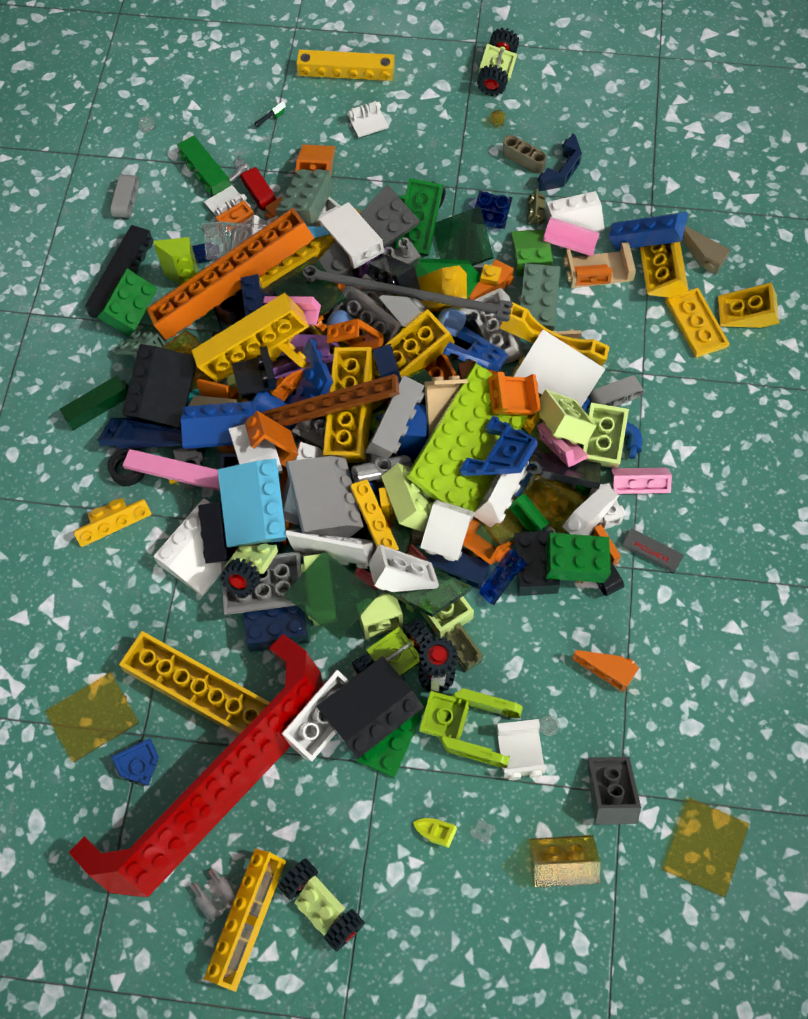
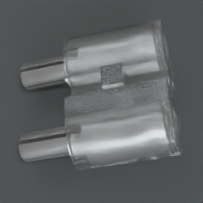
[191,868,237,922]

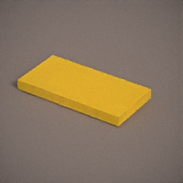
[665,288,729,358]

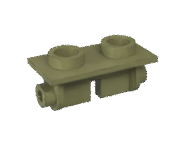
[526,188,545,225]

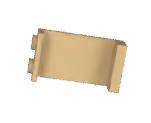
[563,242,636,288]
[425,376,468,439]

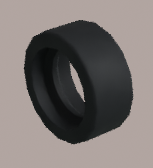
[107,449,145,486]

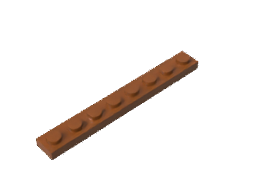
[260,374,400,427]

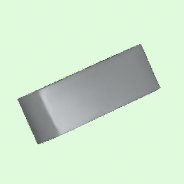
[111,174,139,218]
[588,375,644,407]

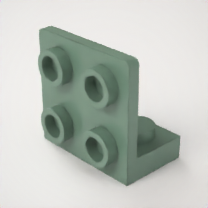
[114,330,170,359]

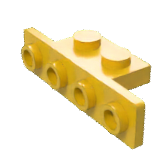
[350,480,399,551]
[73,497,151,547]

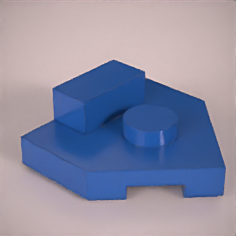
[111,738,159,786]

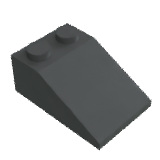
[588,757,641,825]

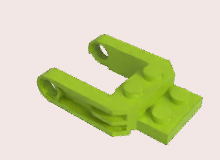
[419,688,523,768]

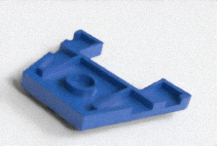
[443,327,509,372]
[285,338,333,404]
[459,416,538,476]

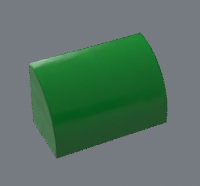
[509,493,549,532]

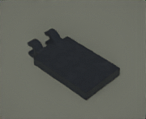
[528,448,601,489]

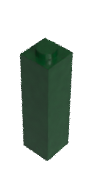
[60,375,129,431]

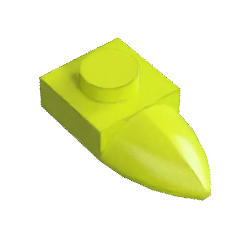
[413,818,457,848]

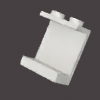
[420,500,474,561]
[496,719,547,780]

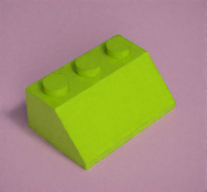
[153,237,199,286]

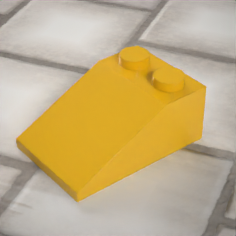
[418,265,467,312]
[718,282,780,328]

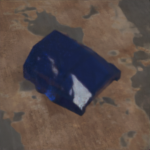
[471,191,513,229]

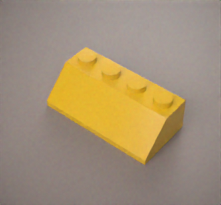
[640,242,689,298]

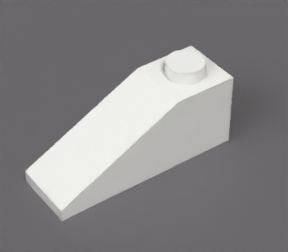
[563,484,620,535]

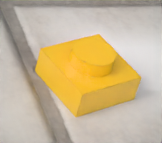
[480,264,502,286]

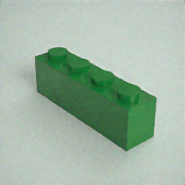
[177,135,231,196]

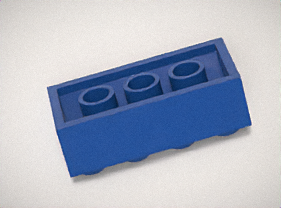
[609,212,688,250]
[181,401,260,449]

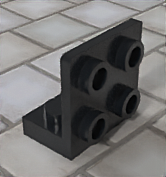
[232,346,276,396]

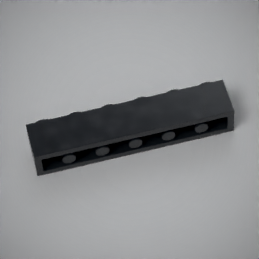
[85,225,153,320]

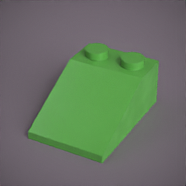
[511,229,553,276]

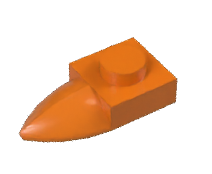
[270,370,302,402]

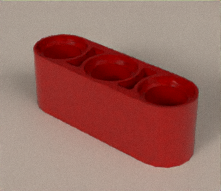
[240,167,277,211]

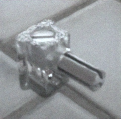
[229,156,251,183]

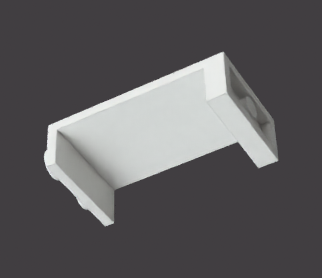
[319,202,384,269]

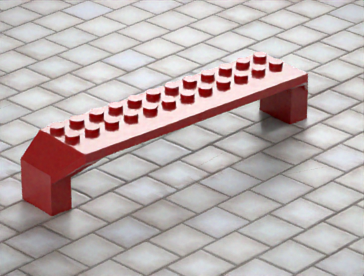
[68,634,323,897]

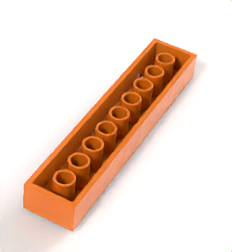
[147,208,314,340]

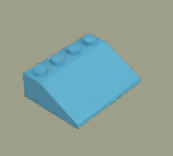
[218,459,287,548]

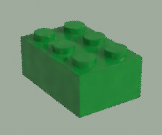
[97,269,158,337]
[545,532,611,583]

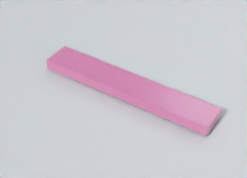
[122,449,220,491]

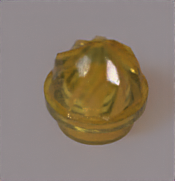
[490,109,506,127]

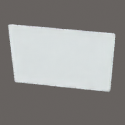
[514,330,605,407]

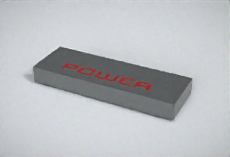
[622,528,684,573]

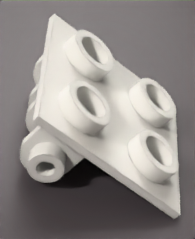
[347,101,389,138]
[204,185,251,217]

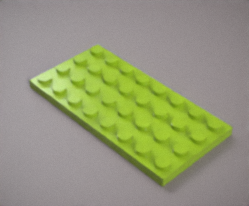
[406,362,529,513]

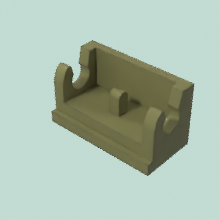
[445,623,483,673]

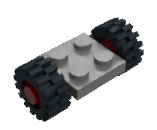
[419,636,458,693]

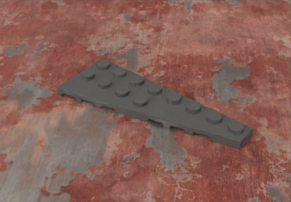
[297,184,420,297]

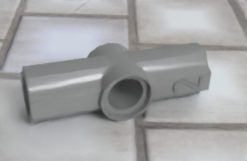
[351,455,411,483]

